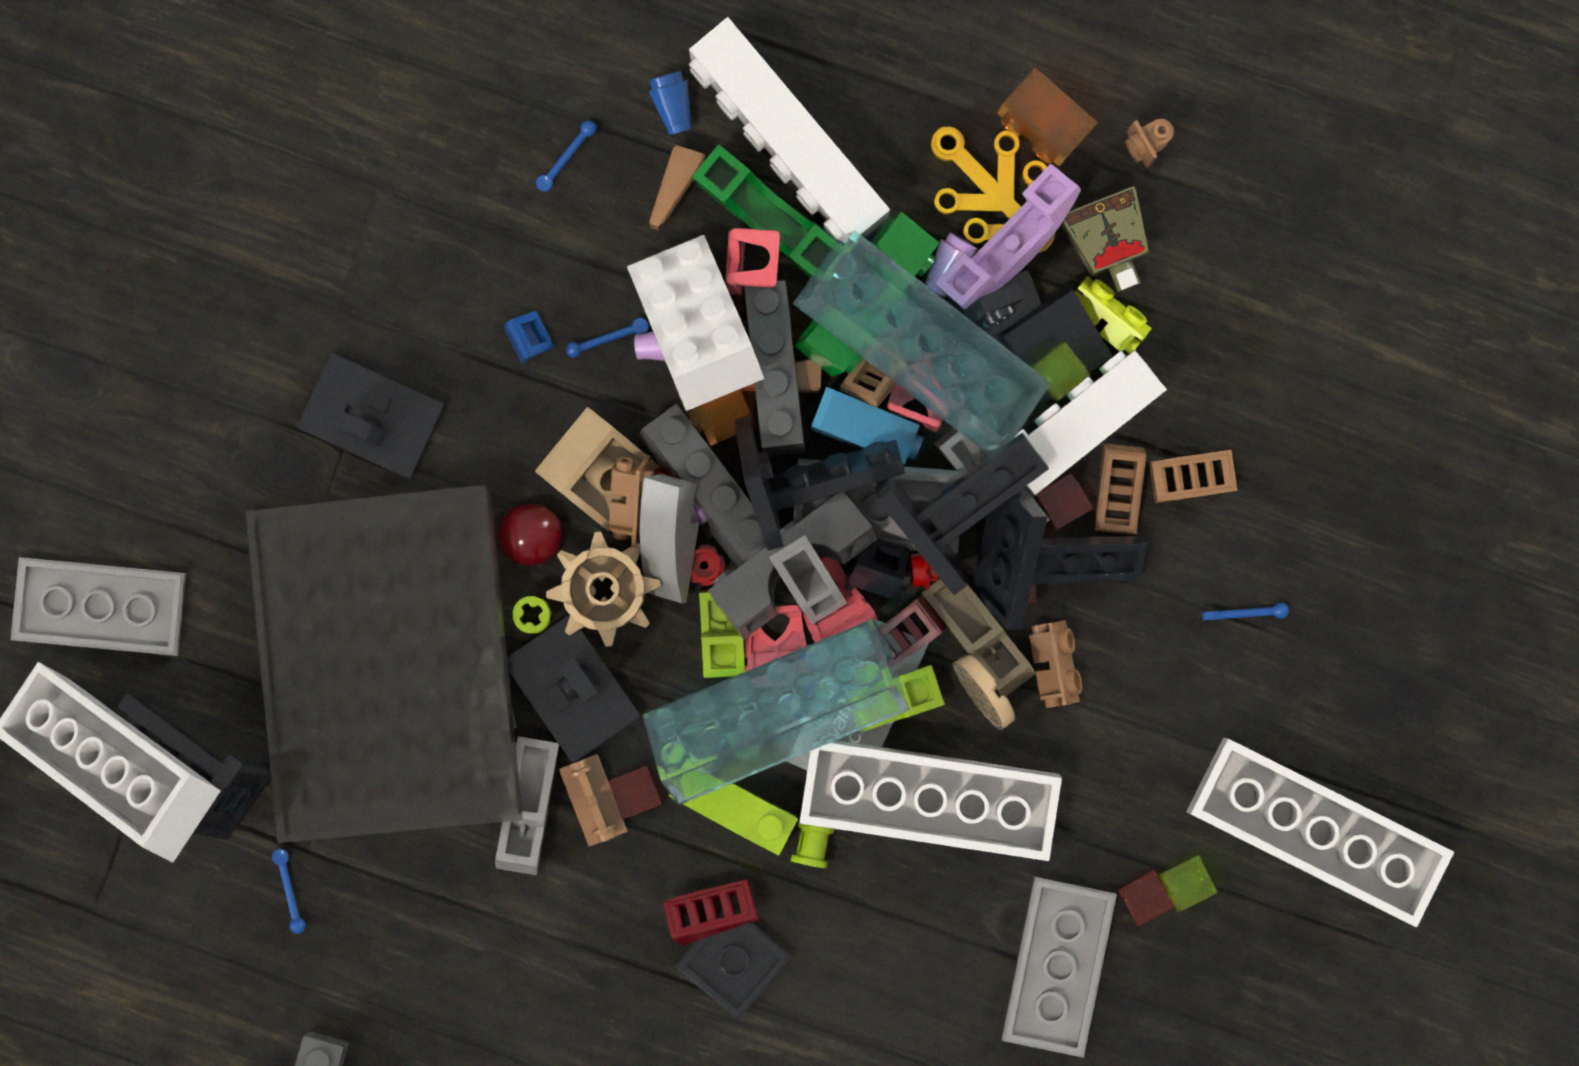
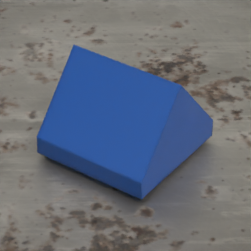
[503,311,554,364]

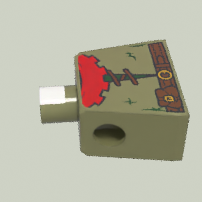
[1060,186,1149,292]

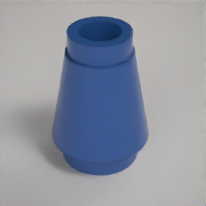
[648,71,692,135]

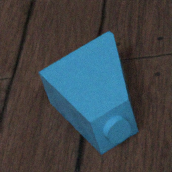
[811,387,924,466]

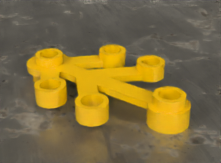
[931,127,1055,253]

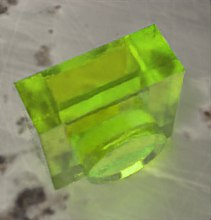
[1030,342,1090,401]
[1159,855,1218,912]

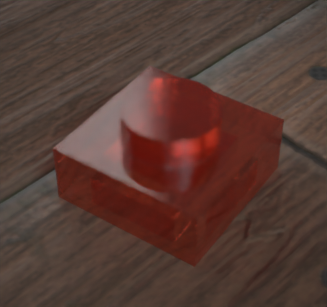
[1036,473,1093,530]
[608,766,662,819]

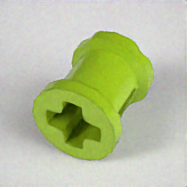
[513,596,552,633]
[791,820,834,868]

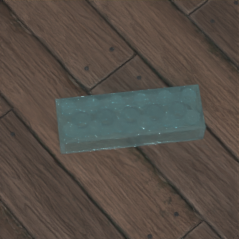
[793,230,1051,455]
[643,619,910,805]

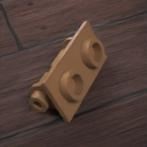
[1125,119,1174,168]
[609,455,655,547]
[1029,620,1082,708]
[559,754,628,847]

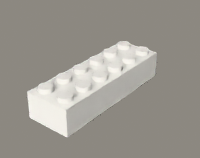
[689,17,890,250]
[0,662,220,863]
[800,737,1062,861]
[1186,738,1454,927]

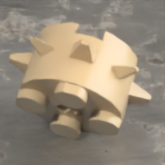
[546,532,661,647]

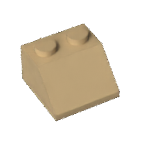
[535,407,661,532]

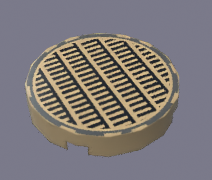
[953,654,1015,730]

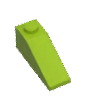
[669,759,798,856]

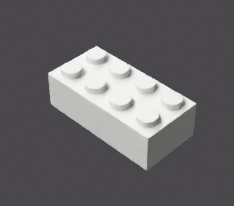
[627,235,764,411]
[1002,350,1167,497]

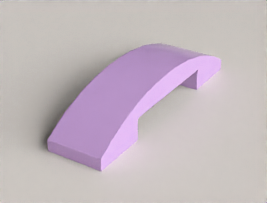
[935,164,1081,310]

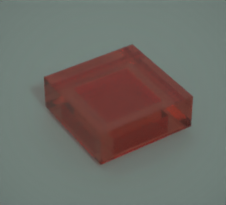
[1117,869,1174,927]

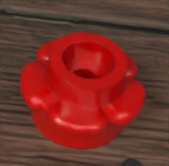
[690,545,725,586]
[909,553,938,590]

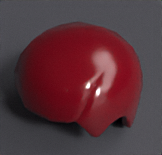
[496,503,564,566]

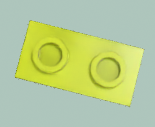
[1075,276,1152,354]

